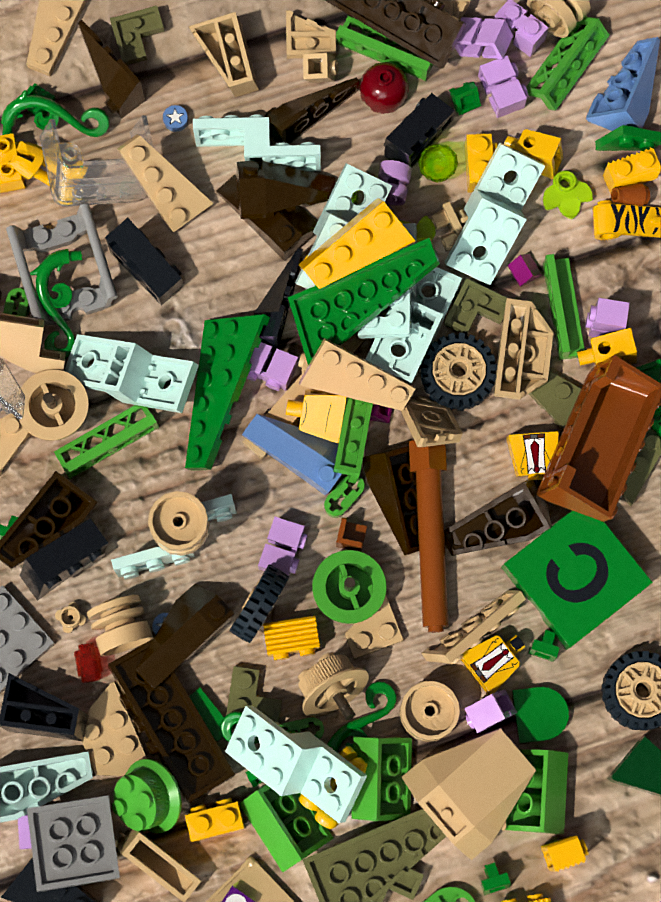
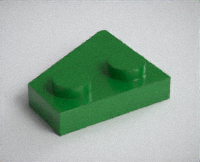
[595,125,661,152]

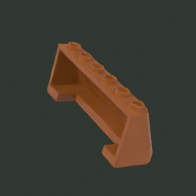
[537,355,661,522]

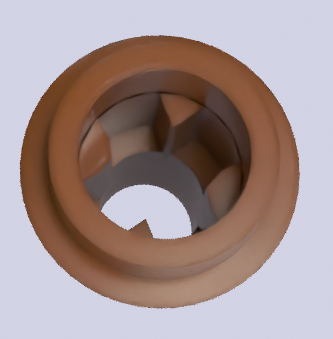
[611,183,650,206]

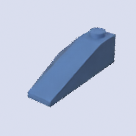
[586,37,660,131]
[242,414,342,495]

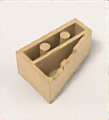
[188,12,259,97]

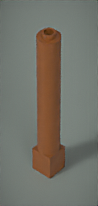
[409,440,449,633]

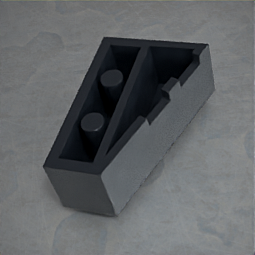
[384,93,455,168]
[105,217,184,306]
[20,518,108,601]
[0,673,89,741]
[0,857,99,902]

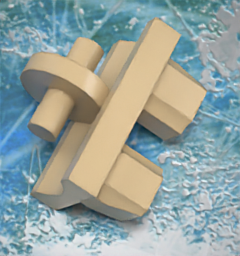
[431,202,468,251]

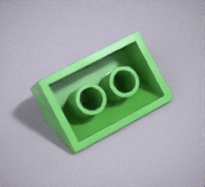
[352,737,412,821]
[505,749,568,834]
[239,785,334,872]

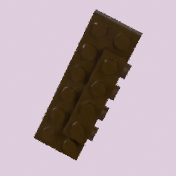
[325,0,466,69]
[108,639,236,804]

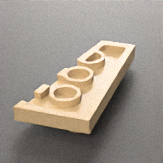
[26,0,87,76]
[117,134,214,233]
[299,338,415,411]
[421,590,526,664]

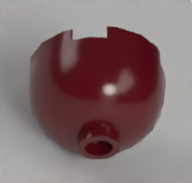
[359,62,409,114]

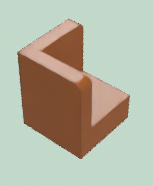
[336,517,367,552]

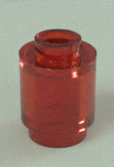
[74,643,104,683]

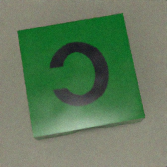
[501,511,653,650]

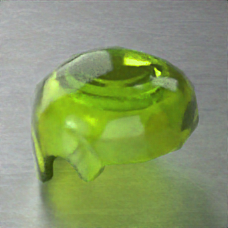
[418,144,458,182]

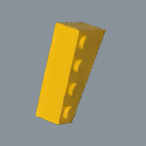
[299,198,415,289]

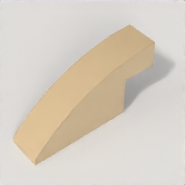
[0,313,65,373]
[110,806,201,902]

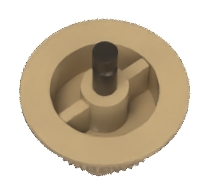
[16,370,89,441]
[298,652,369,720]

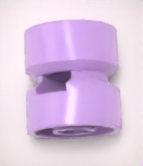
[378,160,412,205]

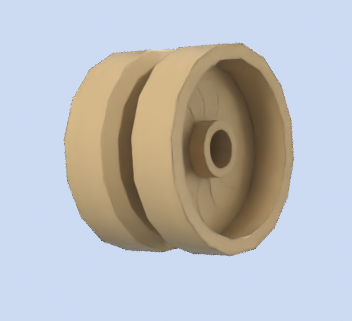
[527,0,591,38]
[148,491,210,556]
[399,681,460,742]

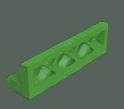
[336,16,433,81]
[526,17,610,111]
[543,254,585,360]
[333,397,373,484]
[54,405,159,479]

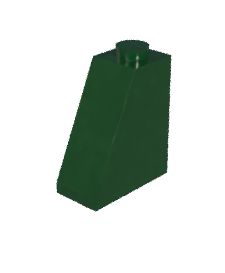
[607,736,661,797]

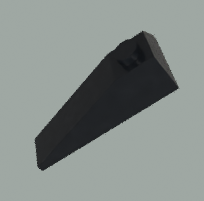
[254,248,303,350]

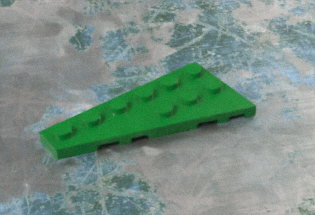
[288,237,440,366]
[185,314,270,471]

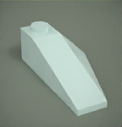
[0,751,93,823]

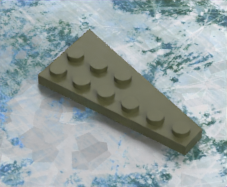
[529,371,661,506]
[303,809,446,902]

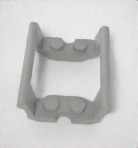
[6,203,118,326]

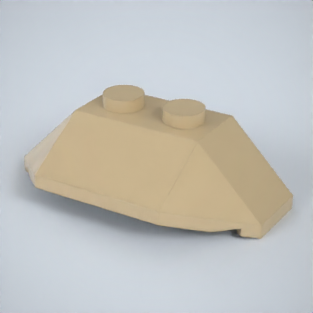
[494,298,553,400]

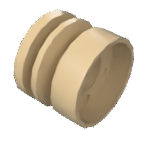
[87,595,153,656]

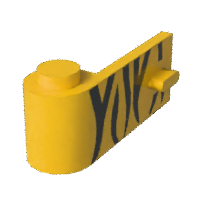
[592,200,661,240]

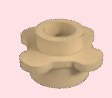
[55,602,86,633]

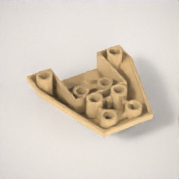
[401,728,536,860]

